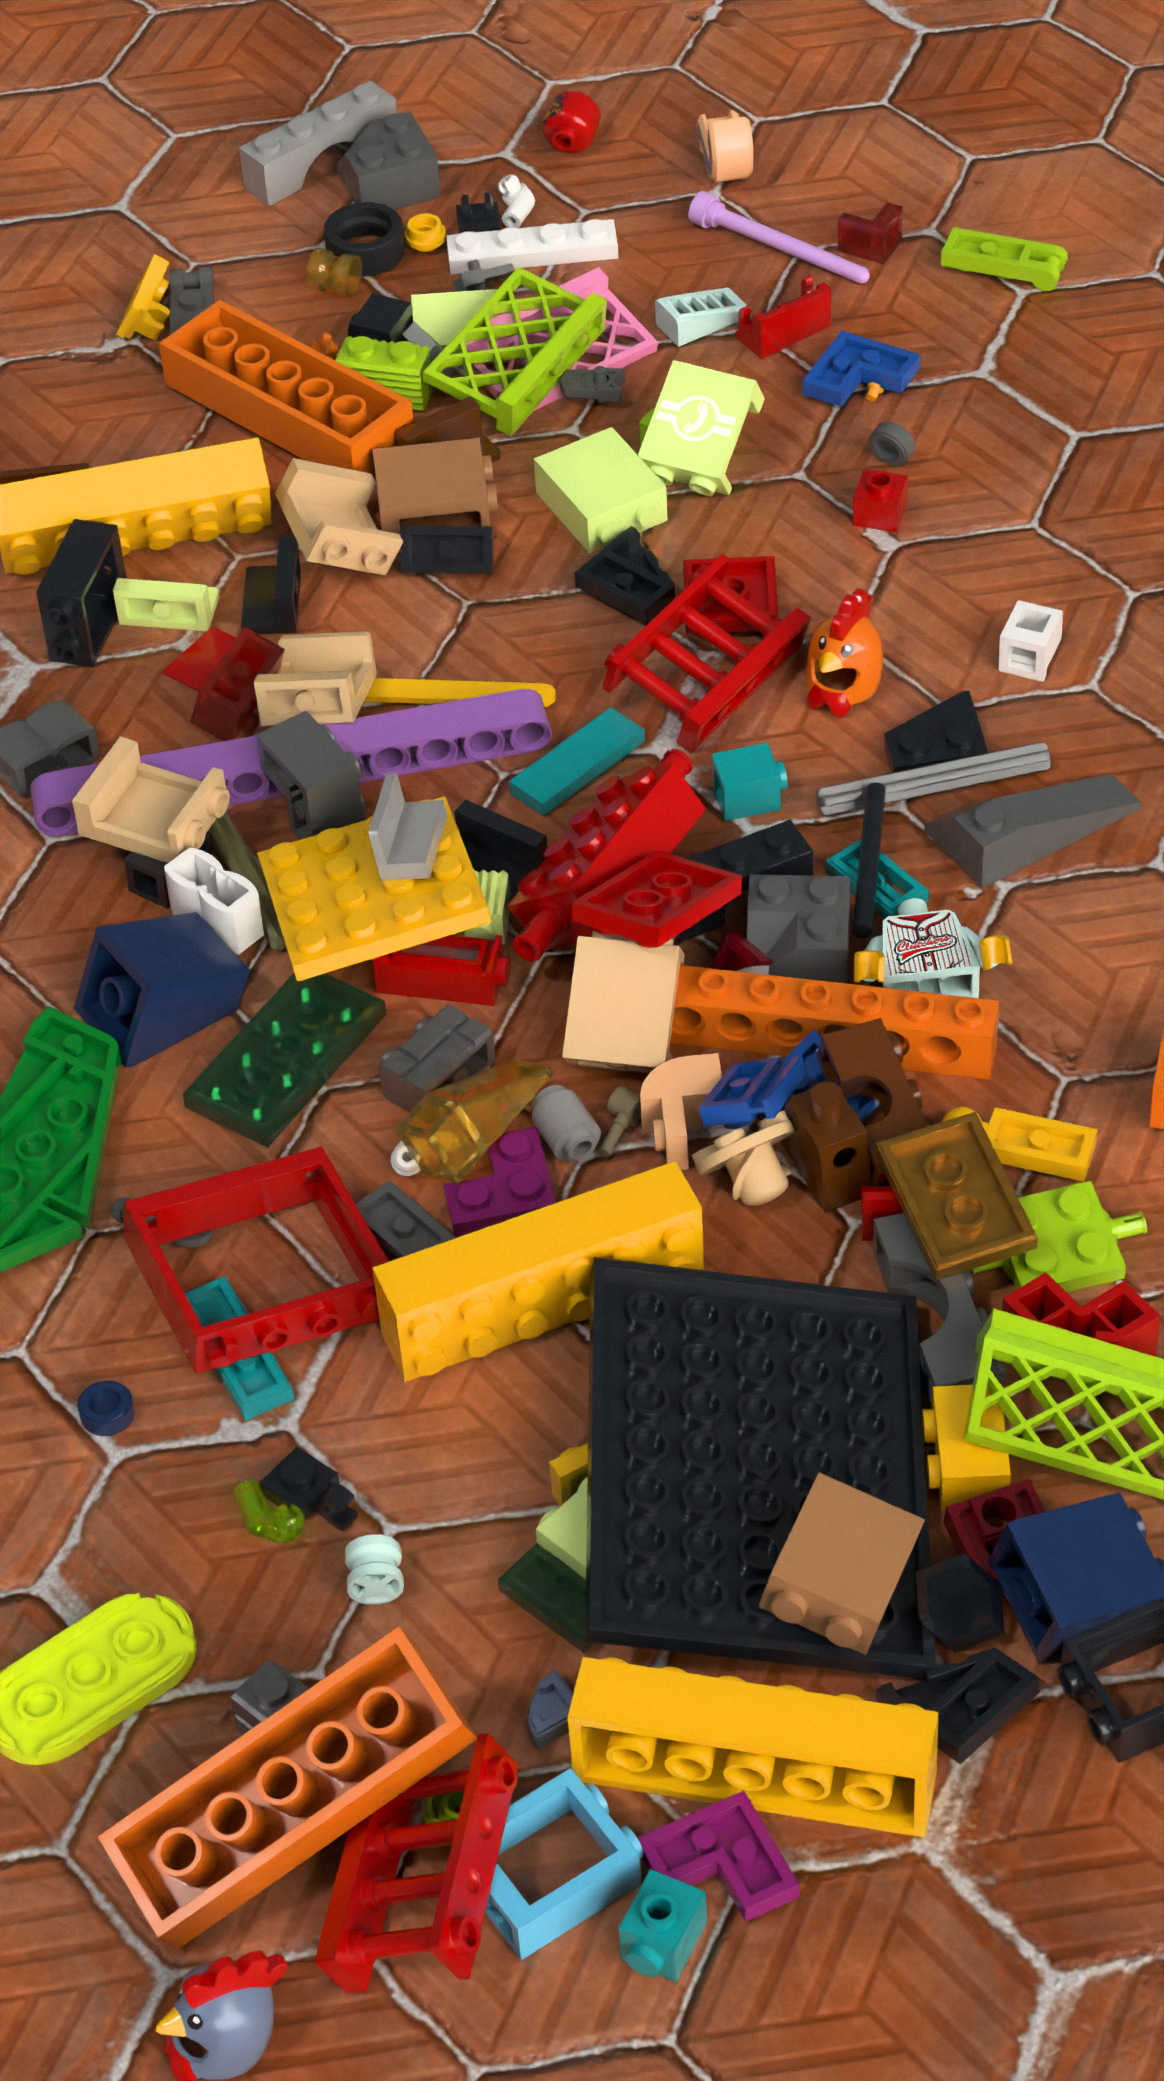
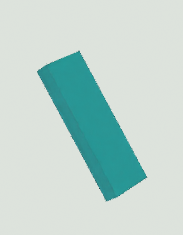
[509,707,645,816]
[185,1276,294,1421]

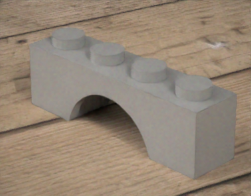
[239,81,397,207]

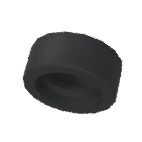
[324,202,405,276]

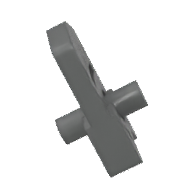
[452,260,515,292]
[560,366,625,403]

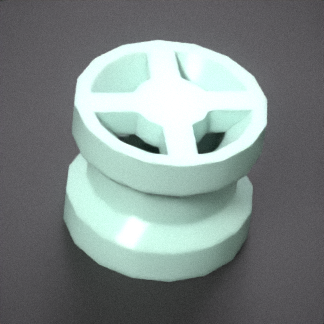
[345,1534,404,1605]

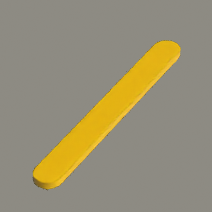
[364,678,556,707]

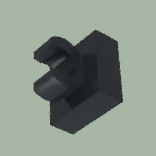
[456,193,500,234]

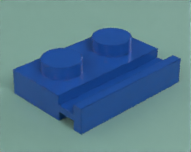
[698,1054,807,1129]

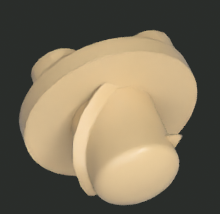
[692,1111,795,1206]

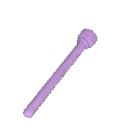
[688,191,870,284]

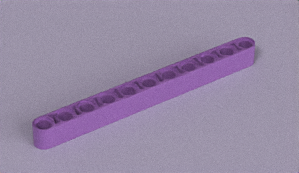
[30,689,552,836]

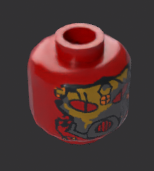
[542,91,601,153]

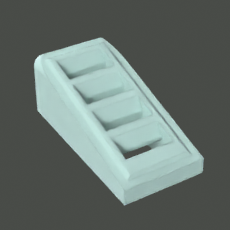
[655,287,751,347]

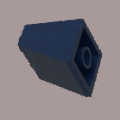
[74,912,250,1068]
[988,1492,1164,1664]

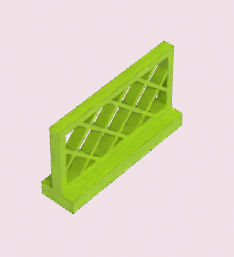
[423,267,607,436]
[963,1309,1164,1500]

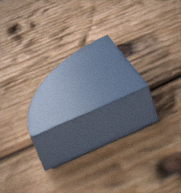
[528,1669,573,1750]

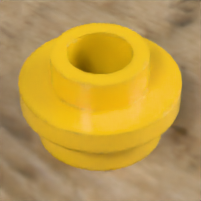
[404,213,446,252]

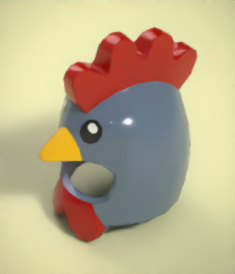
[156,1950,288,2081]

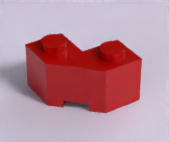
[1002,1272,1160,1372]

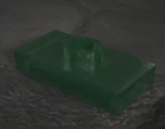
[498,1543,594,1653]

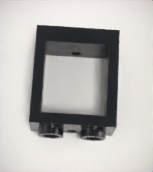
[36,519,127,667]
[1057,1597,1164,1763]

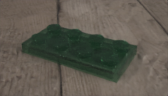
[183,973,387,1147]

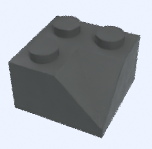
[336,111,441,210]
[747,875,850,984]

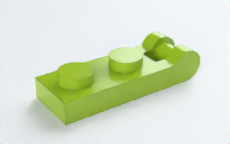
[941,227,1068,291]

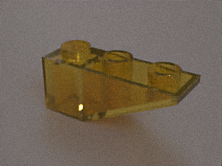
[395,1059,553,1183]

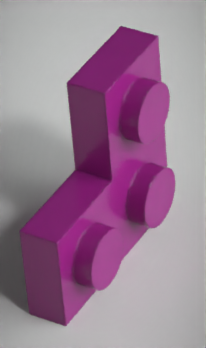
[443,1126,556,1238]
[637,1790,800,1922]

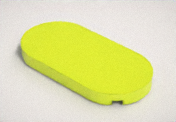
[0,1593,196,1765]

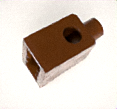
[781,1082,872,1213]

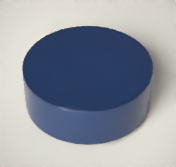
[77,1381,135,1436]

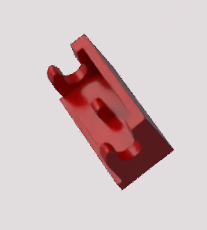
[736,275,831,359]

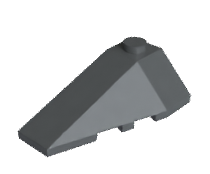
[924,774,1141,889]

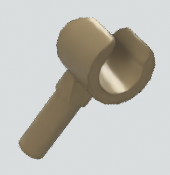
[599,1086,641,1157]

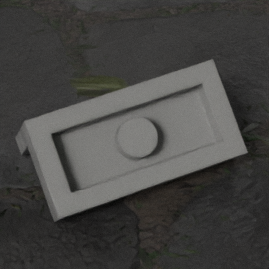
[368,773,447,881]

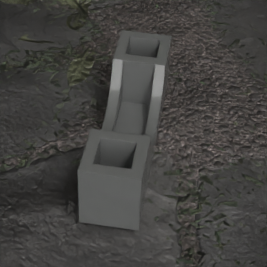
[873,1213,1007,1409]

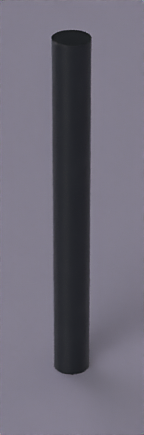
[852,782,886,938]

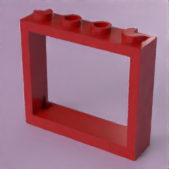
[124,1146,389,1374]

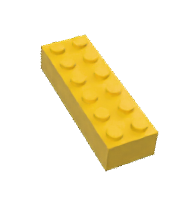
[0,437,272,575]
[372,1161,704,1382]
[567,1657,939,1838]

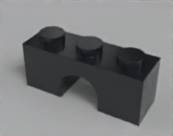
[676,819,813,943]

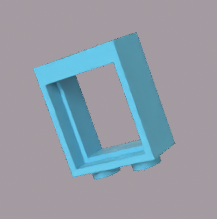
[451,1768,644,1960]

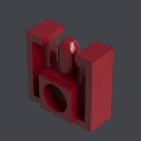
[943,1479,1045,1583]

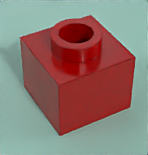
[853,469,908,532]

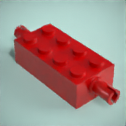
[507,749,706,962]

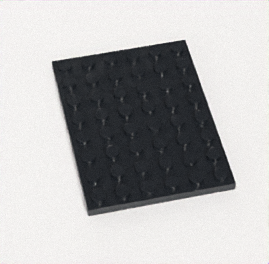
[585,1257,936,1679]

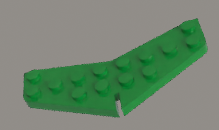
[0,1006,121,1273]

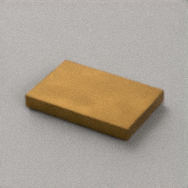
[876,1111,1038,1281]

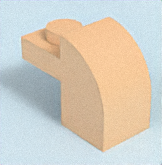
[640,1053,724,1170]

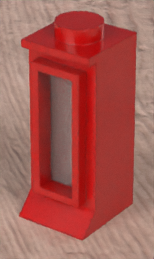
[372,935,511,1006]

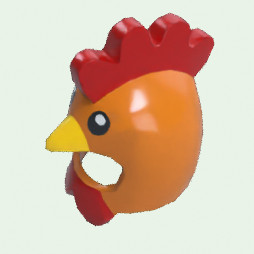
[806,588,883,717]

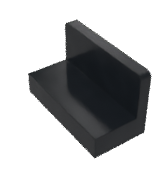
[401,526,497,574]
[241,537,302,635]
[454,799,548,900]

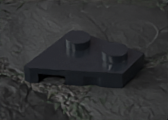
[574,526,675,624]
[884,691,989,773]
[875,1647,1040,1764]

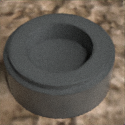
[869,421,915,466]

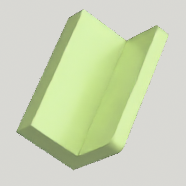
[411,289,499,346]
[113,578,219,631]

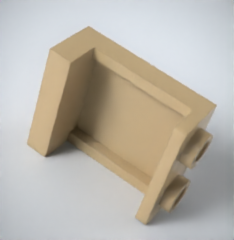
[275,458,403,576]
[254,632,377,726]
[72,736,230,863]
[562,930,685,1074]

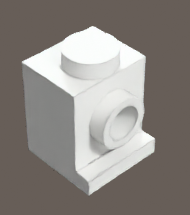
[998,600,1063,682]

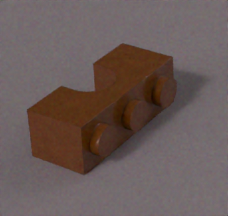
[816,1018,931,1186]

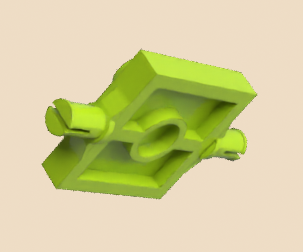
[970,1181,1147,1292]

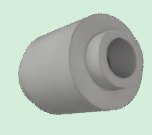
[531,1085,601,1161]

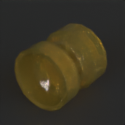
[306,248,362,298]

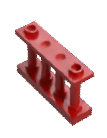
[602,554,812,753]
[314,1733,519,1993]

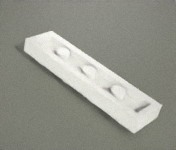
[446,219,618,275]

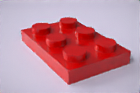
[572,850,742,948]

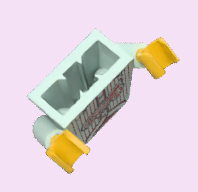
[854,898,1013,998]

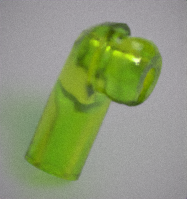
[233,1481,305,1544]

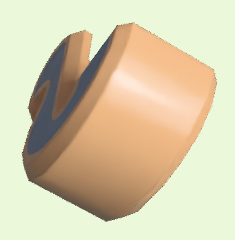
[696,110,753,183]

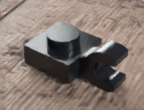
[259,1447,358,1531]

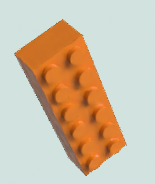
[159,299,414,475]
[98,1626,477,1949]

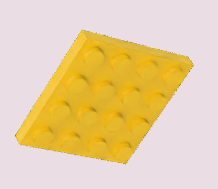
[257,796,492,982]

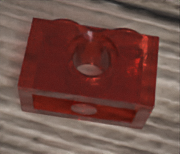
[190,626,285,741]

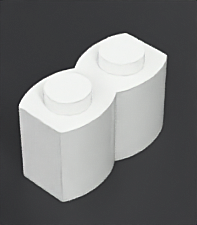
[164,848,264,954]

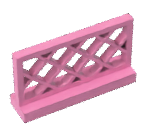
[458,267,658,411]

